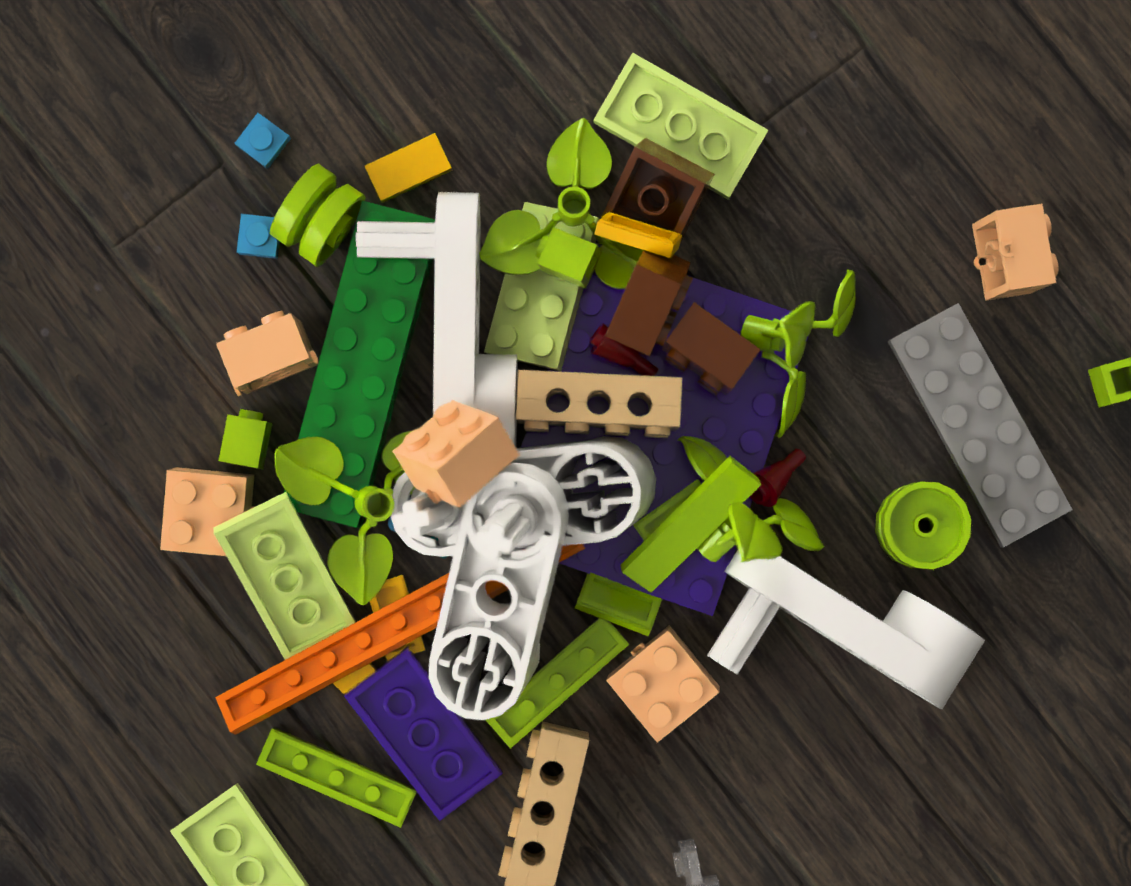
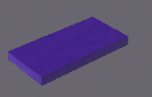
[344,647,503,821]

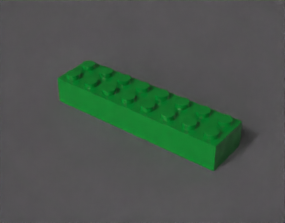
[284,200,436,528]

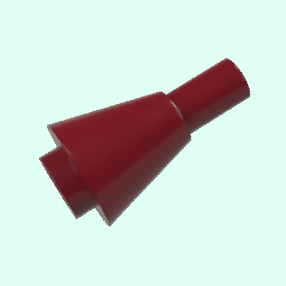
[589,323,659,376]
[750,448,806,507]

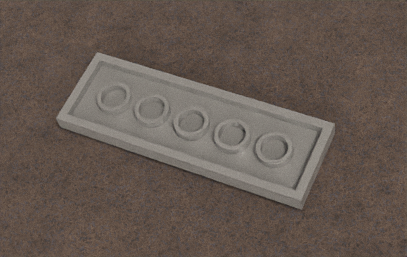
[887,303,1073,547]

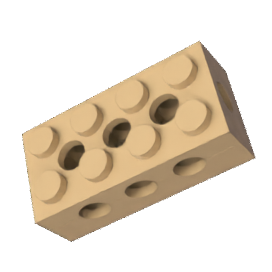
[516,370,682,438]
[498,721,589,886]

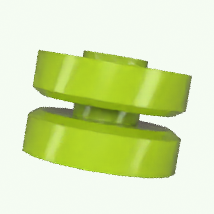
[269,163,366,267]
[875,481,971,569]

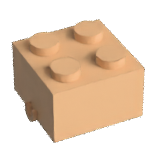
[972,204,1058,301]
[216,311,319,396]
[393,400,519,508]
[160,467,255,556]
[606,625,720,743]

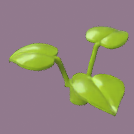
[479,118,643,289]
[741,269,856,438]
[275,431,415,605]
[678,436,824,562]

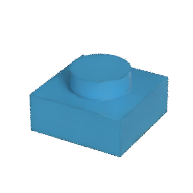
[234,113,291,169]
[237,214,280,259]

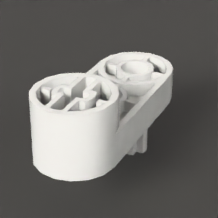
[356,192,518,448]
[390,436,656,557]
[429,463,569,720]
[707,550,985,709]

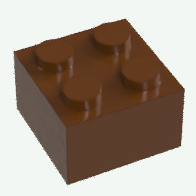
[602,138,715,243]
[605,250,693,356]
[662,302,761,396]

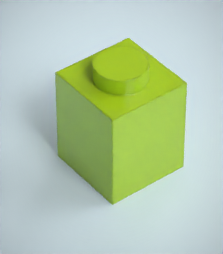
[536,227,602,289]
[1088,357,1131,407]
[219,409,272,470]

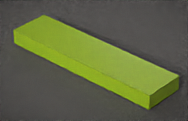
[620,456,761,593]
[486,618,629,749]
[256,727,417,828]

